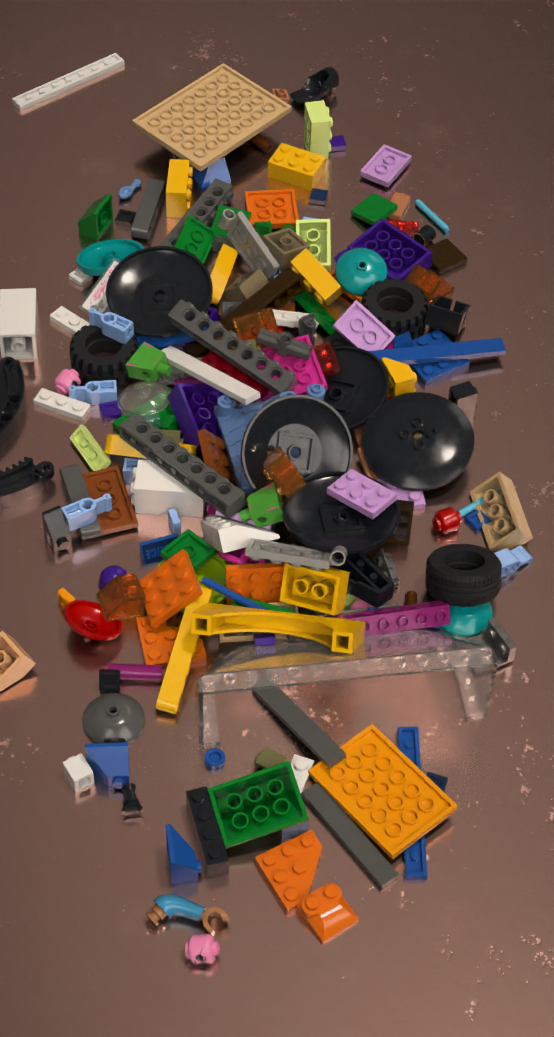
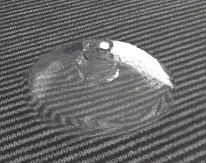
[117,381,170,417]

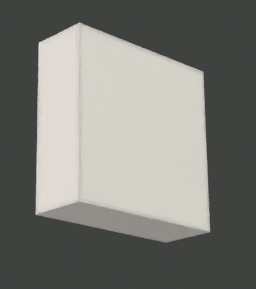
[69,268,93,287]

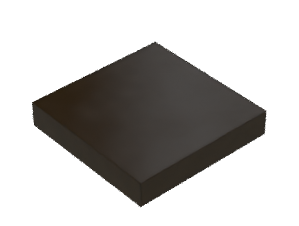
[427,238,467,275]

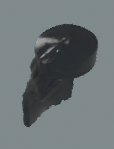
[290,67,339,105]

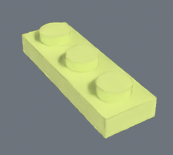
[70,424,112,471]

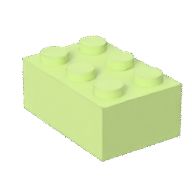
[303,100,333,159]
[296,219,331,273]

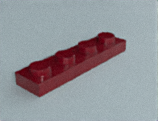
[200,351,269,402]

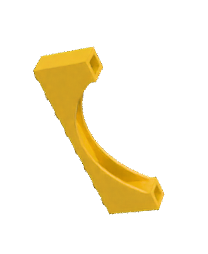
[191,603,365,654]

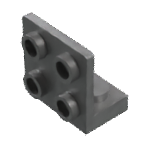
[459,617,517,675]

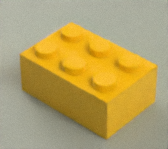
[268,143,326,191]
[166,159,193,218]
[290,248,342,308]
[279,562,350,616]

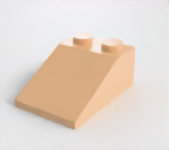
[0,631,36,692]

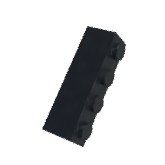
[186,786,229,879]

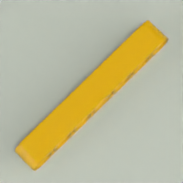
[155,585,213,715]

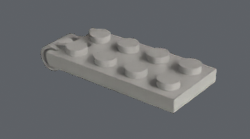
[218,209,280,282]
[245,538,348,570]

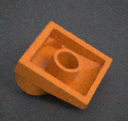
[296,883,359,944]

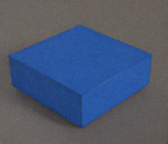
[393,332,413,348]
[464,510,491,532]

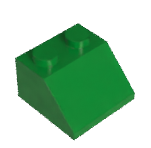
[78,194,113,240]

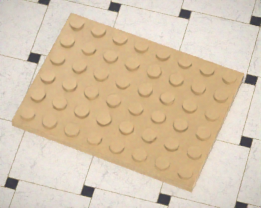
[132,63,292,172]

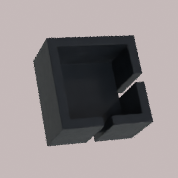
[424,295,471,335]

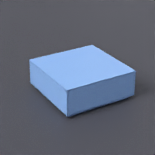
[168,508,181,535]

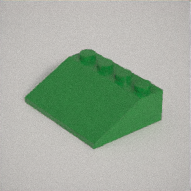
[208,761,309,849]

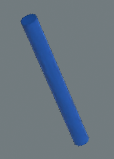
[201,576,269,610]

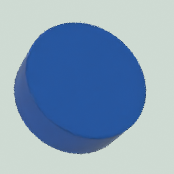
[204,748,226,770]

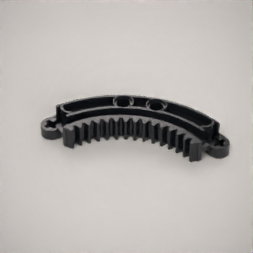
[0,357,26,447]
[0,457,55,509]

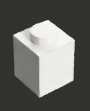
[62,753,94,793]

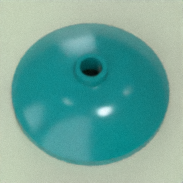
[335,248,387,296]
[436,600,493,638]

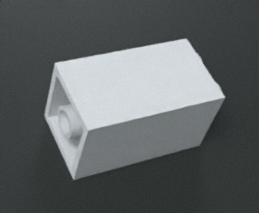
[0,288,39,360]
[131,460,205,518]

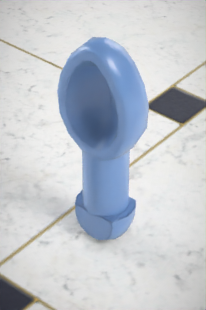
[118,179,142,199]

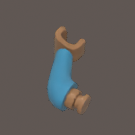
[145,894,230,936]

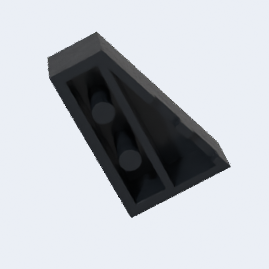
[330,552,394,608]

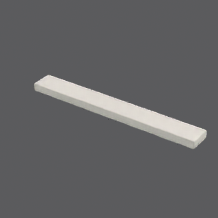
[11,53,125,111]
[161,346,261,405]

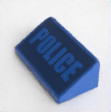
[139,533,178,565]

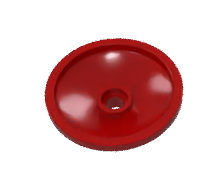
[64,600,122,641]

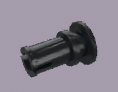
[122,783,143,818]

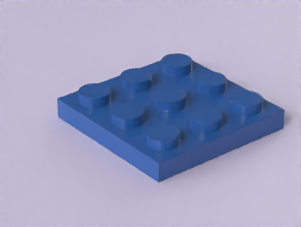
[409,329,470,386]

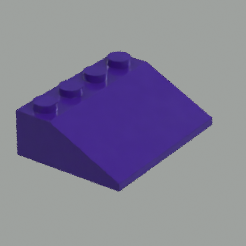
[347,218,432,281]
[167,383,227,456]

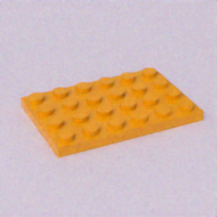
[308,724,458,860]

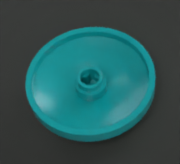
[76,239,144,276]

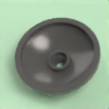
[82,693,145,744]

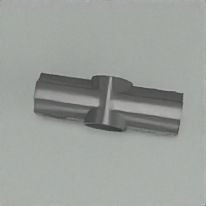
[256,328,313,361]

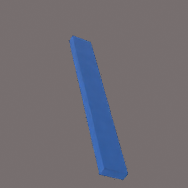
[368,338,506,365]
[397,727,427,880]

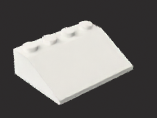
[200,514,280,553]

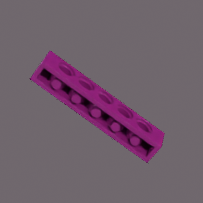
[327,601,450,637]

